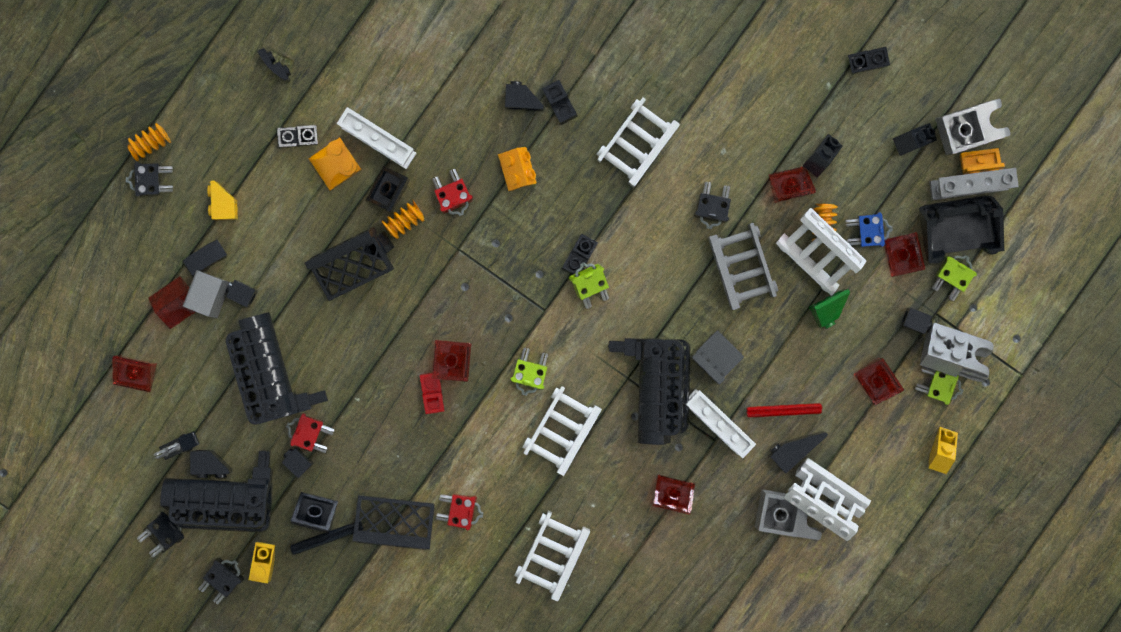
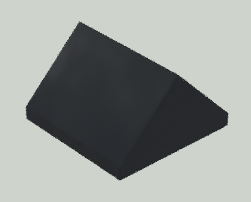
[366,166,410,213]
[290,492,338,533]

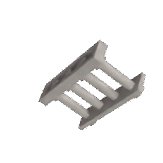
[929,168,1019,200]
[708,223,778,310]

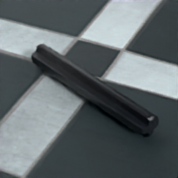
[290,521,364,555]

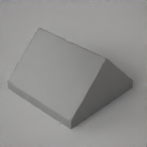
[183,270,230,318]

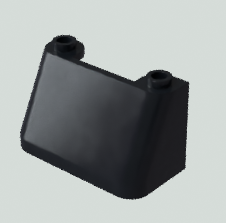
[919,196,1005,264]

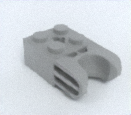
[935,99,1011,155]
[920,323,994,382]
[755,489,828,540]

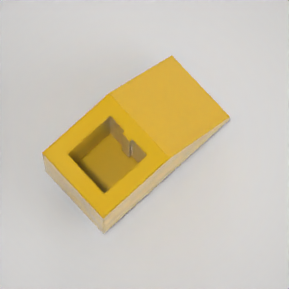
[207,181,238,220]
[928,427,958,474]
[249,542,275,584]

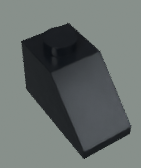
[505,81,544,111]

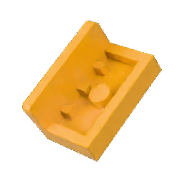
[498,147,536,191]
[959,148,1005,175]

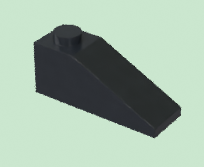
[768,431,828,474]

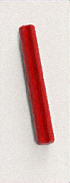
[746,403,822,417]

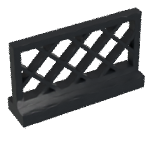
[305,226,394,301]
[353,495,435,550]

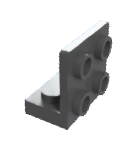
[691,331,744,385]

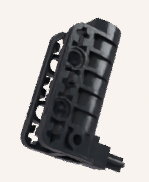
[226,312,328,425]
[608,338,691,445]
[160,450,273,532]

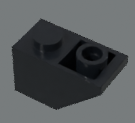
[893,123,937,156]
[802,134,843,177]
[190,450,232,478]

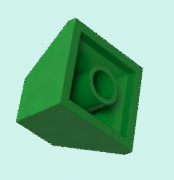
[809,289,850,329]

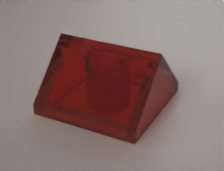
[768,166,816,203]
[884,232,926,277]
[149,276,195,329]
[432,340,472,382]
[112,355,157,392]
[854,357,904,405]
[651,475,695,515]

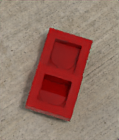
[420,371,445,414]

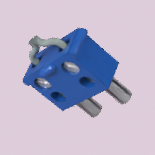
[845,212,893,247]

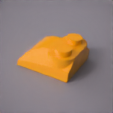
[309,137,362,191]

